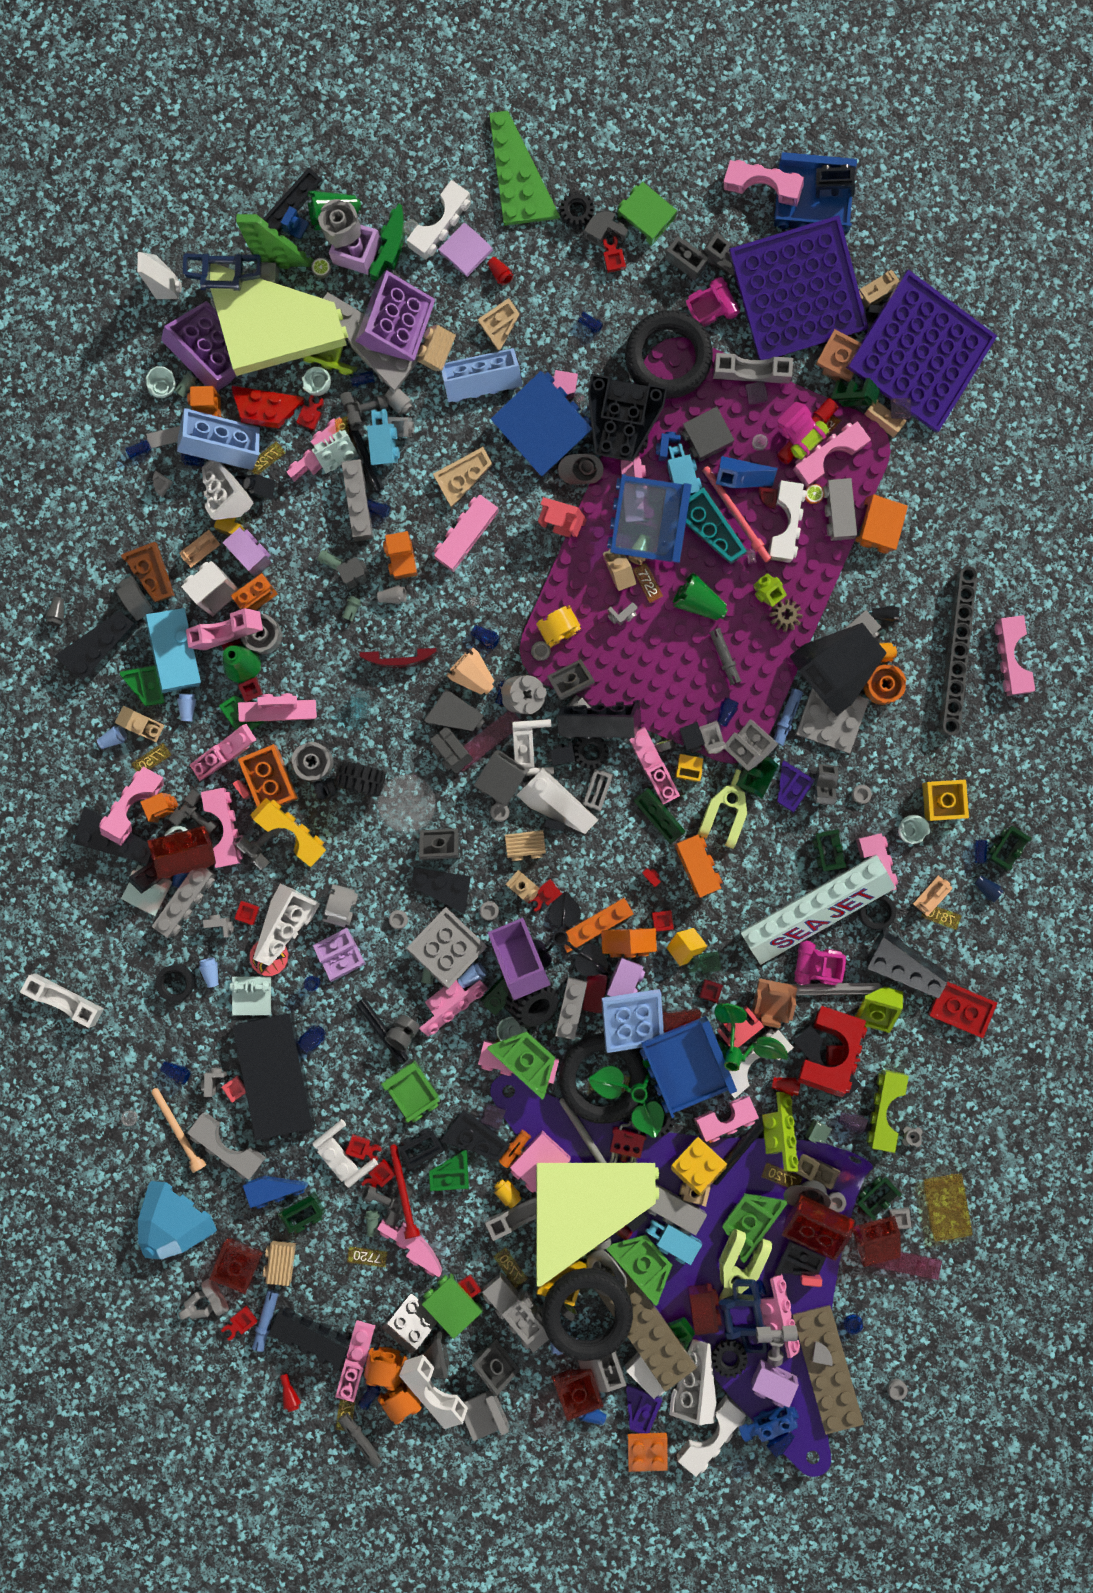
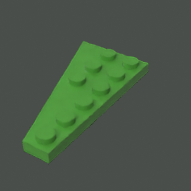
[489,111,560,226]
[236,214,314,269]

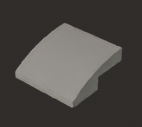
[725,719,778,771]

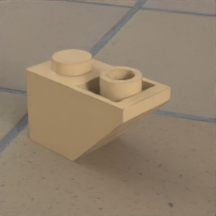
[602,546,636,591]
[115,706,165,742]

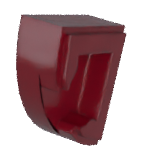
[758,487,778,509]

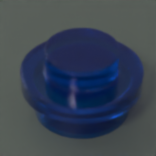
[843,1314,863,1335]

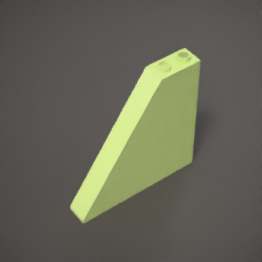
[210,264,349,376]
[536,1163,659,1286]

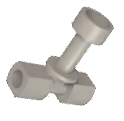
[756,1325,798,1367]

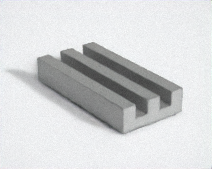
[583,769,613,811]

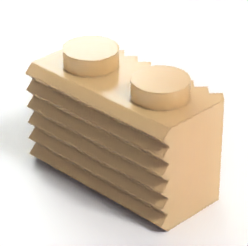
[417,325,456,372]
[505,830,546,861]
[263,1241,296,1286]

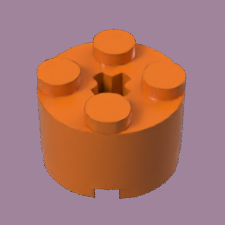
[864,665,906,705]
[364,1347,407,1390]
[378,1380,422,1425]

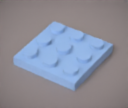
[602,989,664,1053]

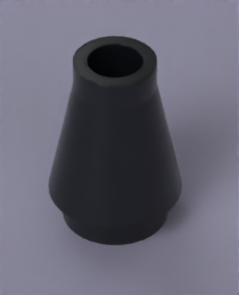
[872,605,900,624]

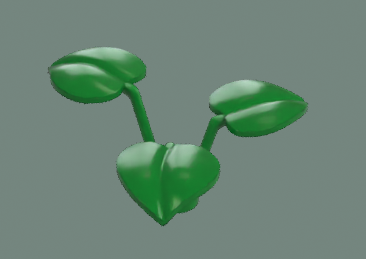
[714,1003,788,1071]
[589,1060,664,1138]

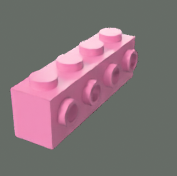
[434,495,499,572]

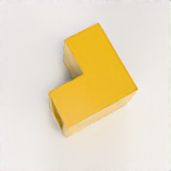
[214,517,245,536]
[675,754,704,782]
[666,928,707,966]

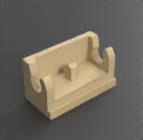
[859,270,899,310]
[864,399,907,438]

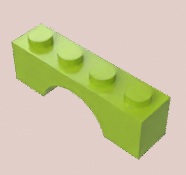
[867,1069,909,1153]

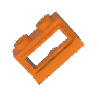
[231,573,278,611]
[140,793,178,823]

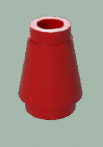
[487,257,513,286]
[772,1077,800,1097]

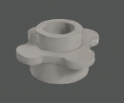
[902,1126,922,1147]

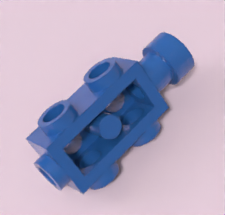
[739,1405,799,1442]

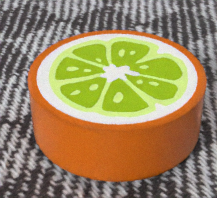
[805,484,824,504]

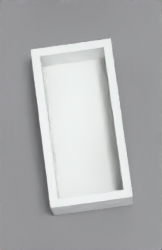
[181,561,239,617]

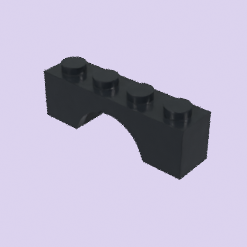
[791,1024,861,1100]

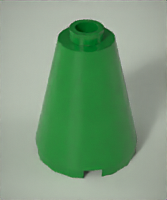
[307,191,361,231]
[673,572,728,621]
[223,646,261,684]

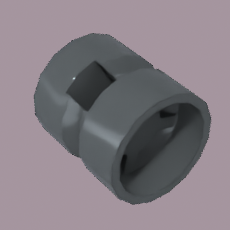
[385,1014,420,1051]

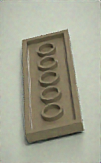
[596,1270,698,1392]
[792,1304,864,1434]

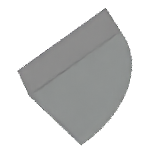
[153,471,173,498]
[812,1341,833,1366]

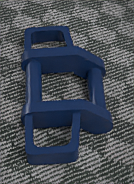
[183,253,262,291]
[719,1279,769,1353]

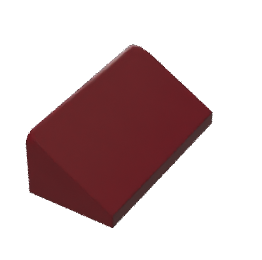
[582,974,608,1014]

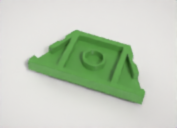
[487,1031,555,1100]
[722,1193,787,1263]
[606,1235,672,1306]

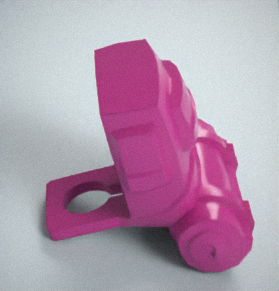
[686,277,740,327]
[794,941,846,985]

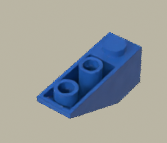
[716,456,777,488]
[243,1176,308,1209]

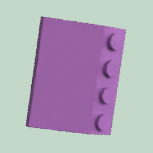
[355,270,435,362]
[161,301,236,391]

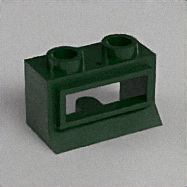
[831,378,880,407]
[736,757,779,799]
[988,826,1032,872]
[812,829,846,872]
[480,976,509,1016]
[856,1176,902,1221]
[277,1191,325,1234]

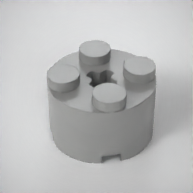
[318,199,361,248]
[241,614,283,655]
[501,675,547,714]
[292,742,333,782]
[322,884,358,927]

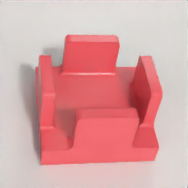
[538,497,587,538]
[716,1006,764,1048]

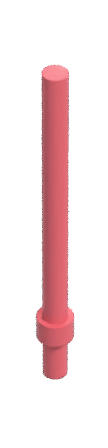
[702,466,772,563]

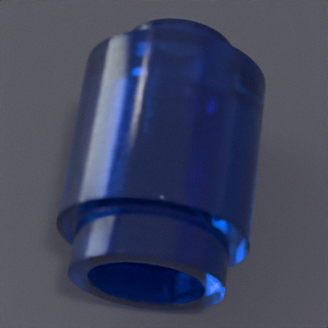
[297,1025,326,1053]

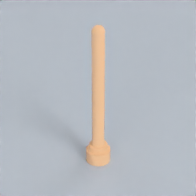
[151,1088,206,1173]

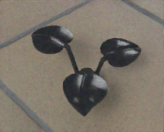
[533,892,608,976]

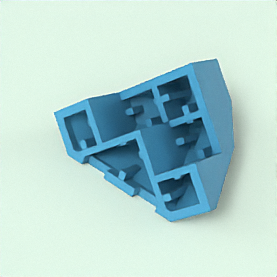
[138,1181,217,1259]

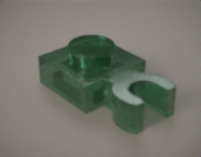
[688,951,722,973]

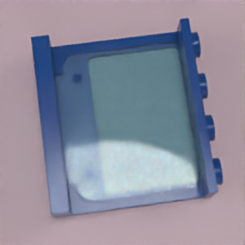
[607,474,692,563]

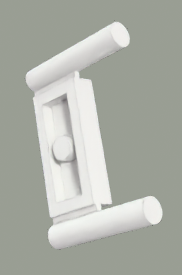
[512,719,554,776]
[313,1119,378,1188]

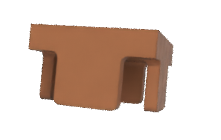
[816,329,861,382]
[751,979,797,1028]

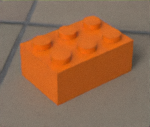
[238,744,299,807]
[674,835,722,898]

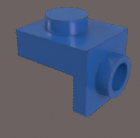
[655,431,681,462]

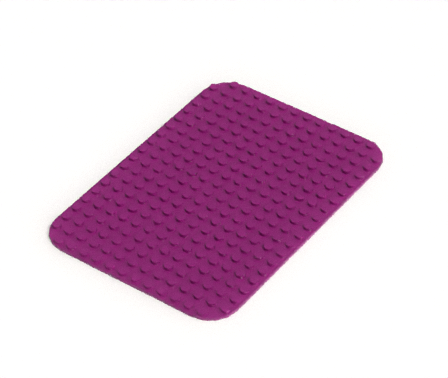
[519,337,891,764]

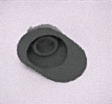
[558,454,604,485]
[783,1180,831,1211]

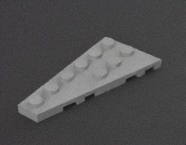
[323,293,418,394]

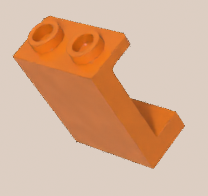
[855,494,908,554]

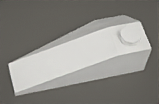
[137,252,182,299]
[202,460,254,520]
[517,768,598,834]
[253,883,320,966]
[669,1339,716,1425]

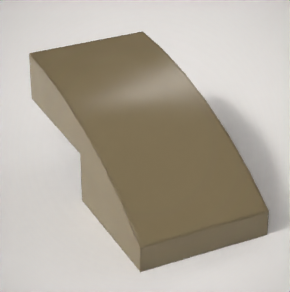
[796,1154,841,1190]

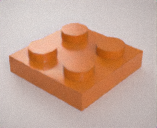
[628,1433,668,1472]

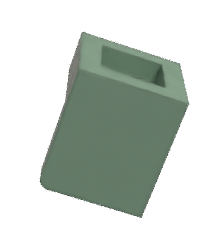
[805,1119,832,1144]

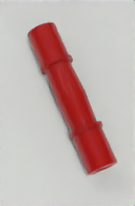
[777,398,839,465]

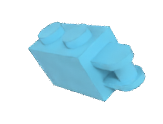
[367,409,400,465]
[667,443,702,496]
[645,1219,702,1265]

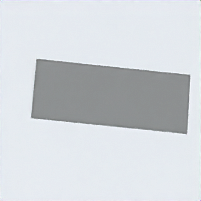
[146,426,180,449]

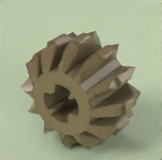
[769,599,803,632]

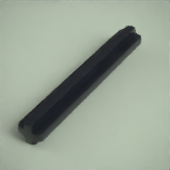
[346,423,384,493]
[356,998,408,1064]
[713,1121,764,1186]

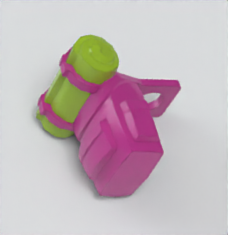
[777,402,829,460]

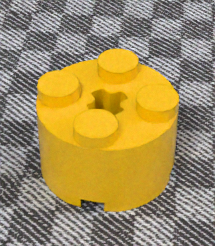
[536,605,581,648]

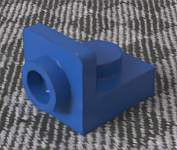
[280,206,309,239]

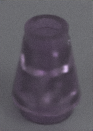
[838,1112,868,1134]

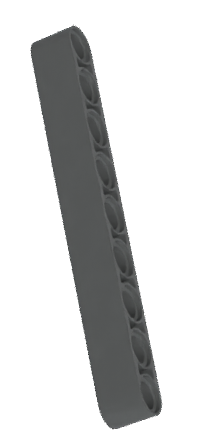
[939,566,977,736]

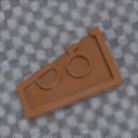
[120,542,175,603]

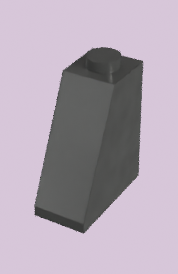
[424,689,485,733]

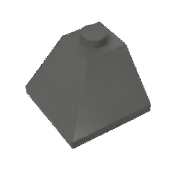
[423,1327,450,1378]

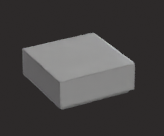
[889,1207,911,1230]

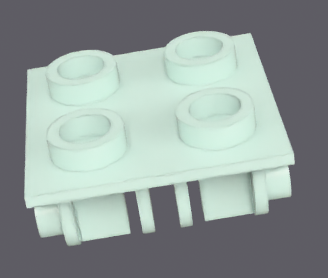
[312,430,358,473]
[121,864,172,916]
[230,976,271,1015]

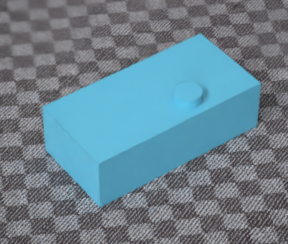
[145,608,201,693]

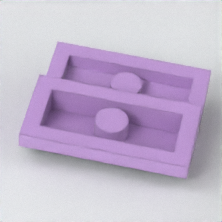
[438,223,493,277]
[313,928,366,982]

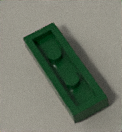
[633,788,686,844]

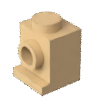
[506,870,540,903]
[679,1183,710,1207]

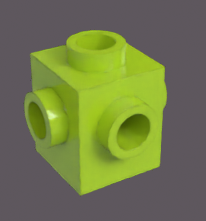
[753,573,787,607]

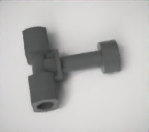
[340,392,388,431]
[168,789,219,836]
[233,828,282,870]
[362,1185,412,1227]

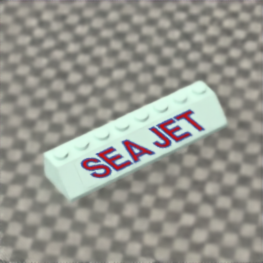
[741,854,895,965]

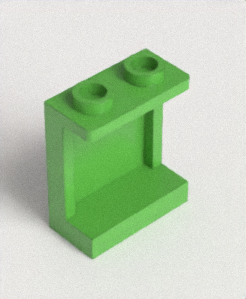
[617,182,677,246]
[381,1060,441,1123]
[422,1273,483,1339]

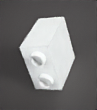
[625,1352,665,1399]

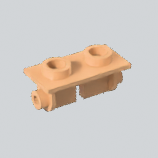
[179,530,221,568]
[913,875,953,917]

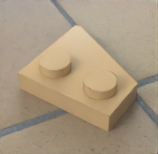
[477,298,519,351]

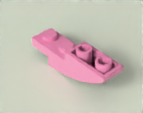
[287,417,344,482]
[190,724,256,781]
[629,727,680,805]
[377,1219,442,1277]
[335,1320,375,1402]

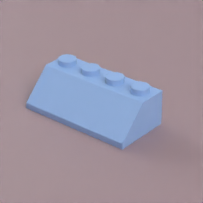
[442,348,523,402]
[177,408,260,470]

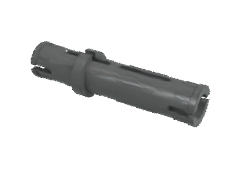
[709,628,742,686]
[338,1412,383,1468]

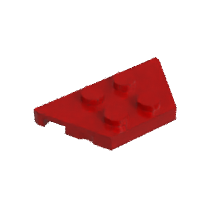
[231,386,304,429]

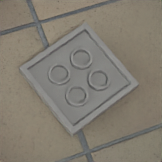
[795,688,869,754]
[406,907,487,989]

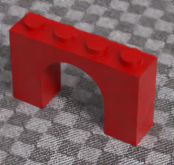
[797,1006,867,1098]

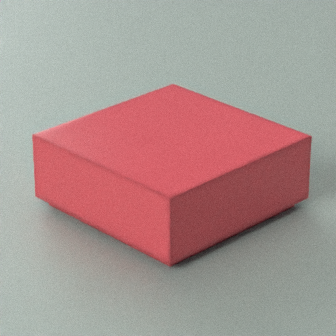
[233,780,252,800]
[221,1075,246,1103]
[800,1274,822,1287]

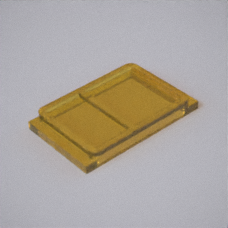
[923,1173,973,1242]

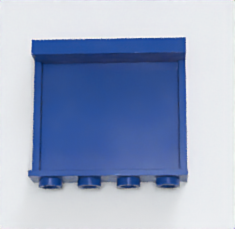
[773,152,857,234]
[491,371,592,477]
[640,1016,737,1118]

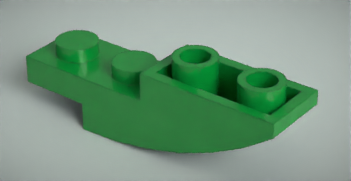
[369,203,405,282]

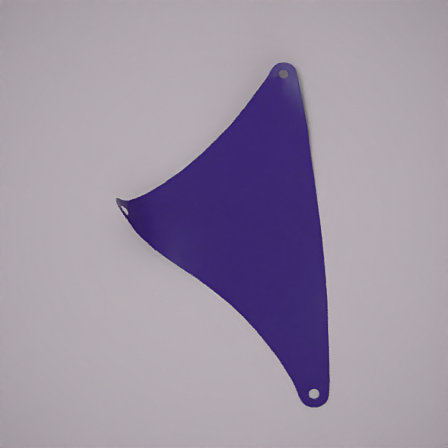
[490,1074,873,1477]

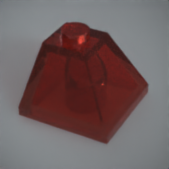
[551,1369,604,1421]

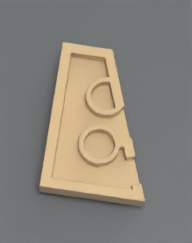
[433,447,492,508]

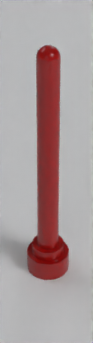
[390,1144,421,1239]

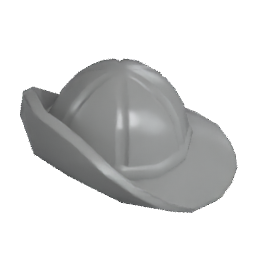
[586,1249,627,1297]

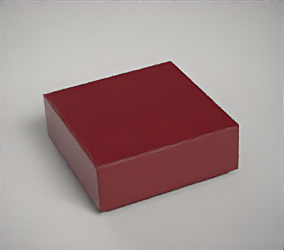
[698,979,723,1003]

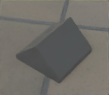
[547,659,595,703]
[419,828,460,860]
[471,1339,520,1396]

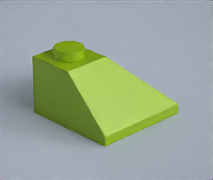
[855,987,903,1033]

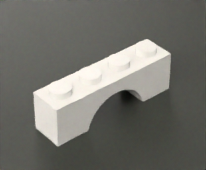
[407,180,471,260]
[768,481,806,563]
[20,974,104,1028]
[729,1028,794,1098]
[399,1355,468,1429]
[677,1395,746,1477]

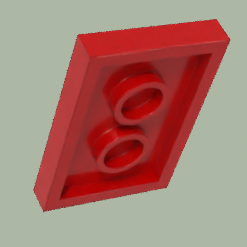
[928,982,997,1038]

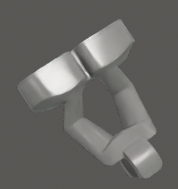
[178,1277,229,1320]

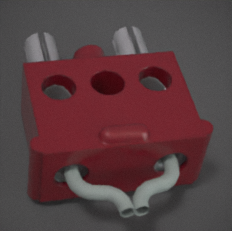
[610,1121,647,1163]

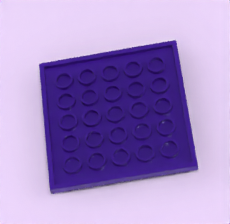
[729,215,869,360]
[846,269,997,433]

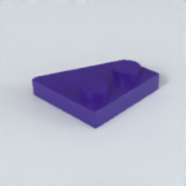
[777,761,815,813]
[626,1383,662,1433]

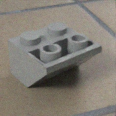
[578,1351,626,1392]

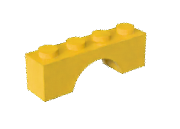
[251,798,326,867]

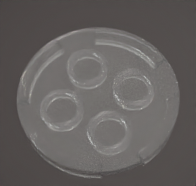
[378,775,436,832]

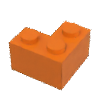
[187,386,221,417]
[383,531,418,580]
[601,928,657,958]

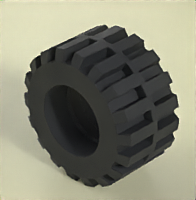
[334,761,386,797]
[505,985,559,1029]

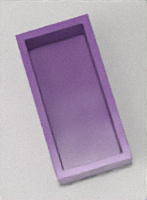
[487,918,550,1000]

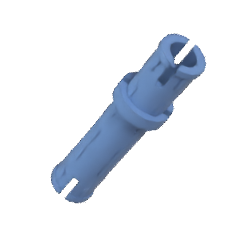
[773,688,804,746]
[252,1290,279,1352]

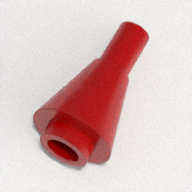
[280,1374,302,1412]

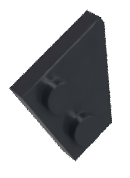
[775,1239,826,1275]

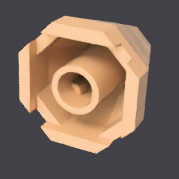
[446,647,494,695]

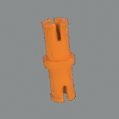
[499,1130,531,1168]

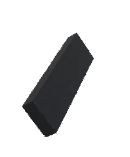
[263,167,323,233]

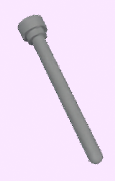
[560,1098,607,1163]

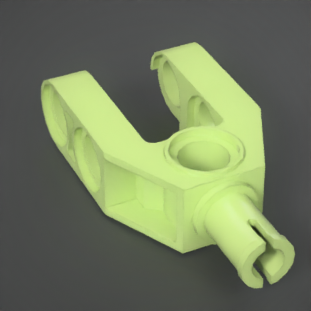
[697,769,747,849]
[717,1229,772,1303]

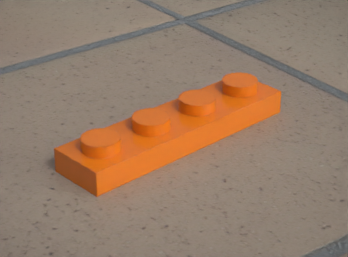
[564,898,634,953]

